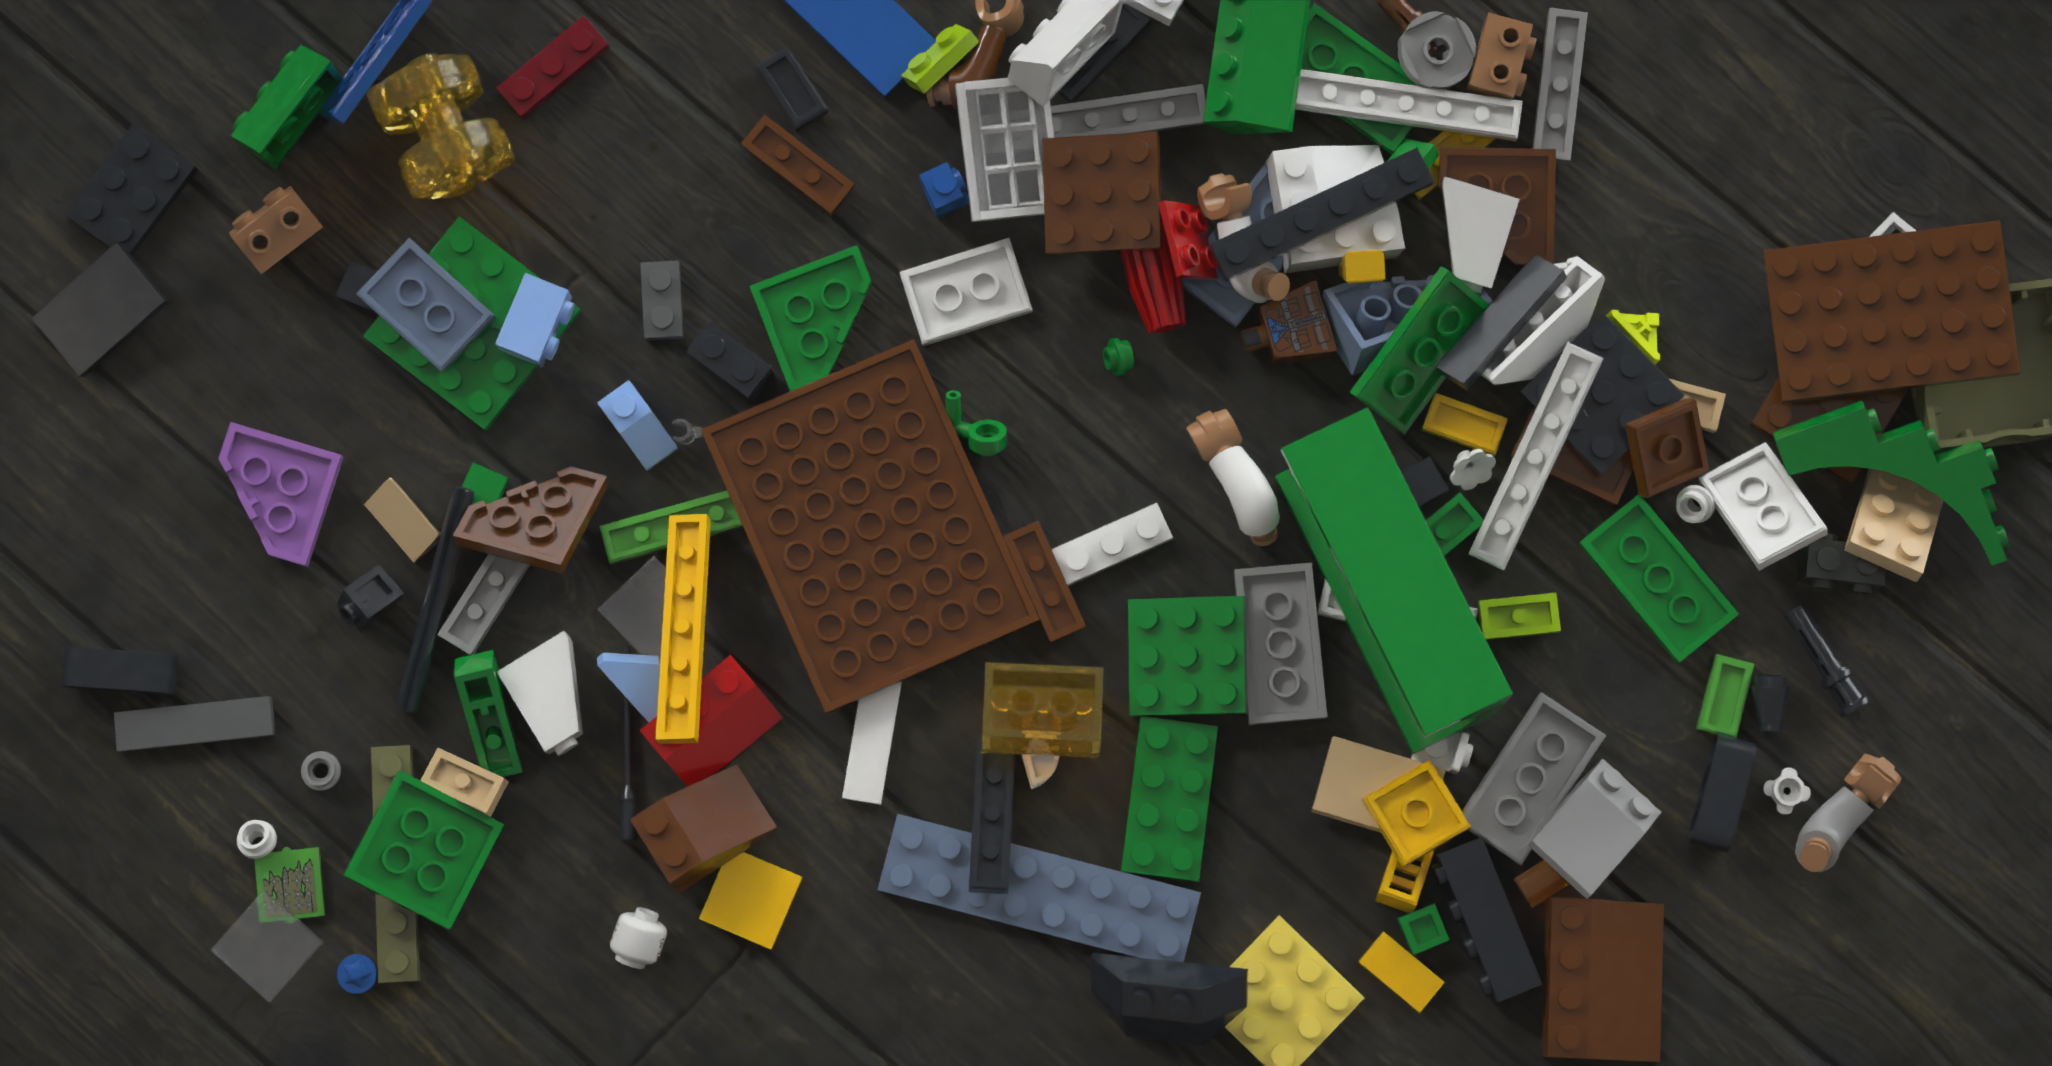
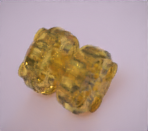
[366,53,516,199]

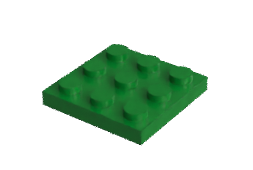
[1128,596,1248,717]
[343,770,504,930]

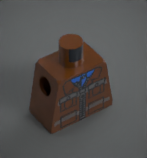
[1241,281,1337,364]

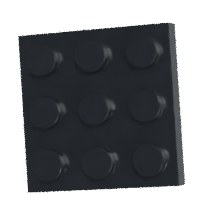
[1518,313,1685,477]

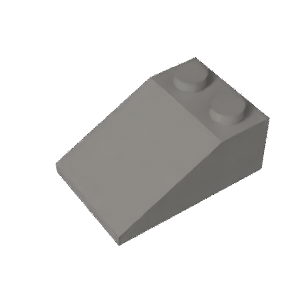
[1528,759,1661,899]

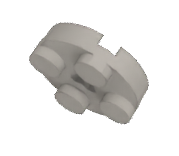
[1398,11,1476,89]

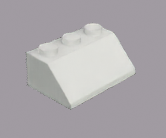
[1008,0,1124,106]

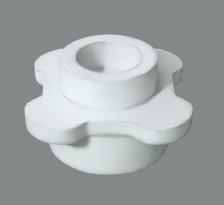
[1763,768,1811,814]

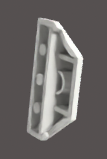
[1482,256,1605,385]

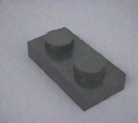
[640,260,684,341]

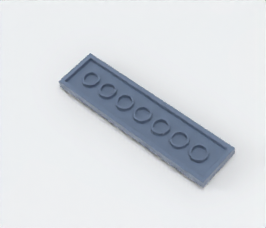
[878,814,1201,962]

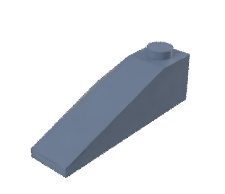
[1322,275,1493,376]

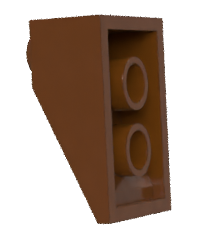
[630,765,778,894]

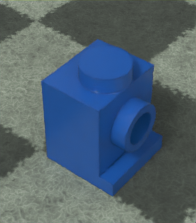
[919,162,969,219]

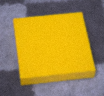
[1362,760,1471,867]
[699,852,803,950]

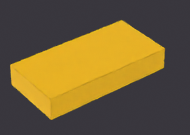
[1421,393,1508,456]
[1358,932,1445,1013]

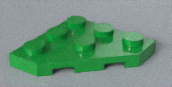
[750,245,872,391]

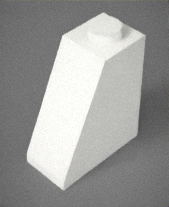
[1441,177,1520,293]
[497,631,583,756]

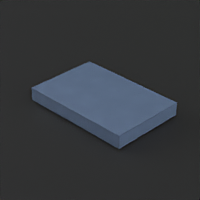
[356,238,495,373]

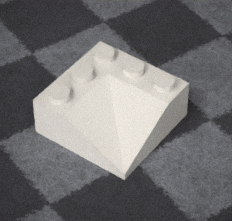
[1266,145,1405,273]

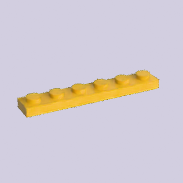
[656,514,711,744]

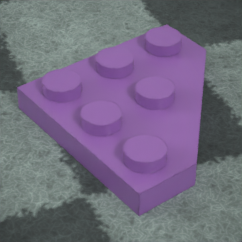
[218,422,344,567]

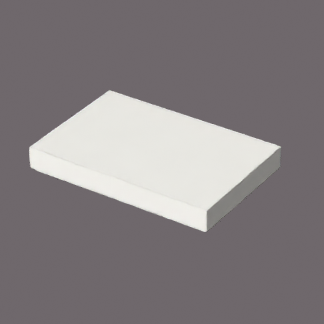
[899,238,1032,346]
[1698,442,1828,571]

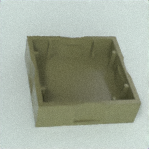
[1911,279,2052,454]

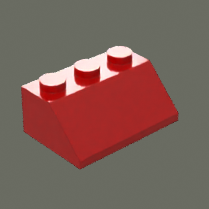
[640,655,783,787]

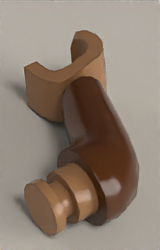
[926,0,1024,111]

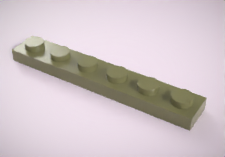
[371,745,420,983]

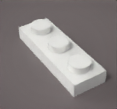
[1051,503,1173,586]

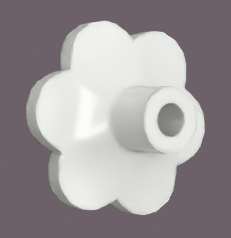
[1450,449,1496,490]

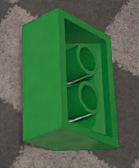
[231,45,342,171]

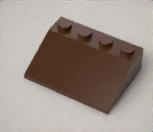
[1541,897,1664,1062]

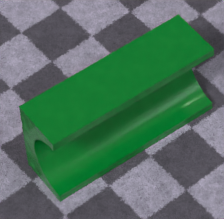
[1275,407,1513,755]

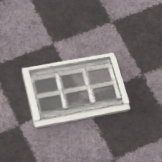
[955,78,1054,222]

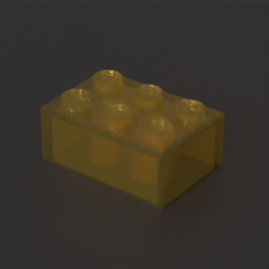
[982,662,1103,758]

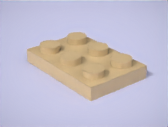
[1844,469,1943,582]

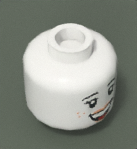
[610,907,667,969]

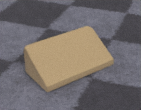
[364,477,441,563]

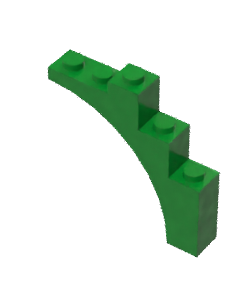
[1773,400,2010,566]

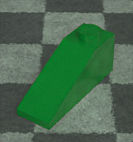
[454,650,523,777]

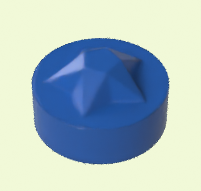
[337,954,378,994]

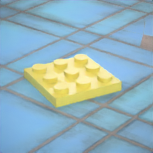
[1225,915,1364,1066]

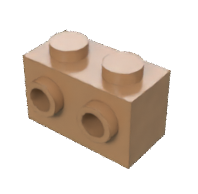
[1465,13,1537,100]
[229,186,322,274]

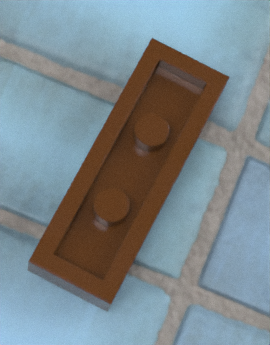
[741,114,855,217]
[1003,521,1086,644]

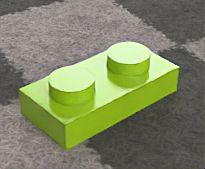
[901,24,979,94]
[1477,593,1561,640]

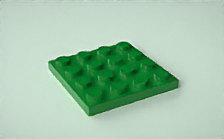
[363,216,582,431]

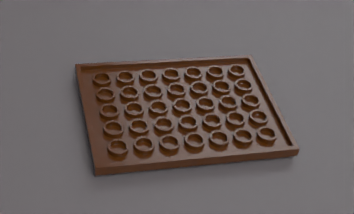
[701,339,1040,715]

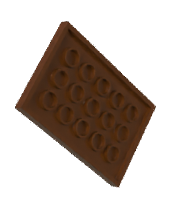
[1764,220,2021,404]

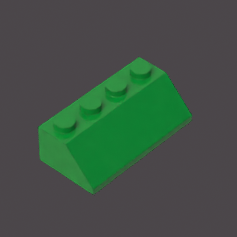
[1203,0,1310,134]

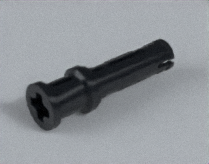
[1783,603,1871,718]

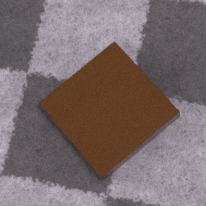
[1625,398,1710,498]

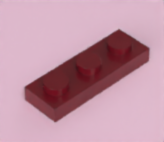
[496,16,610,120]

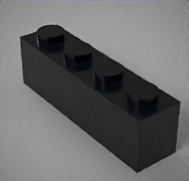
[1432,837,1543,1002]

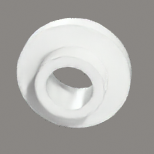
[1676,485,1715,523]
[237,820,277,859]

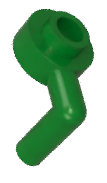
[945,390,1007,456]

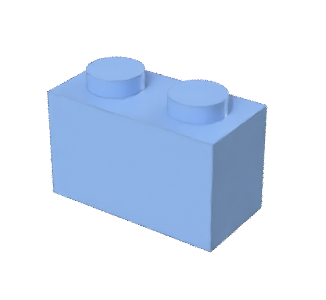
[495,273,575,367]

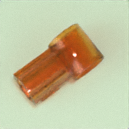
[1513,860,1570,908]

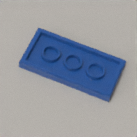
[319,0,433,124]
[782,0,936,99]

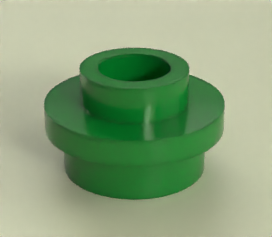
[1103,338,1134,377]

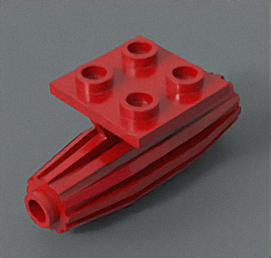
[1120,200,1218,334]

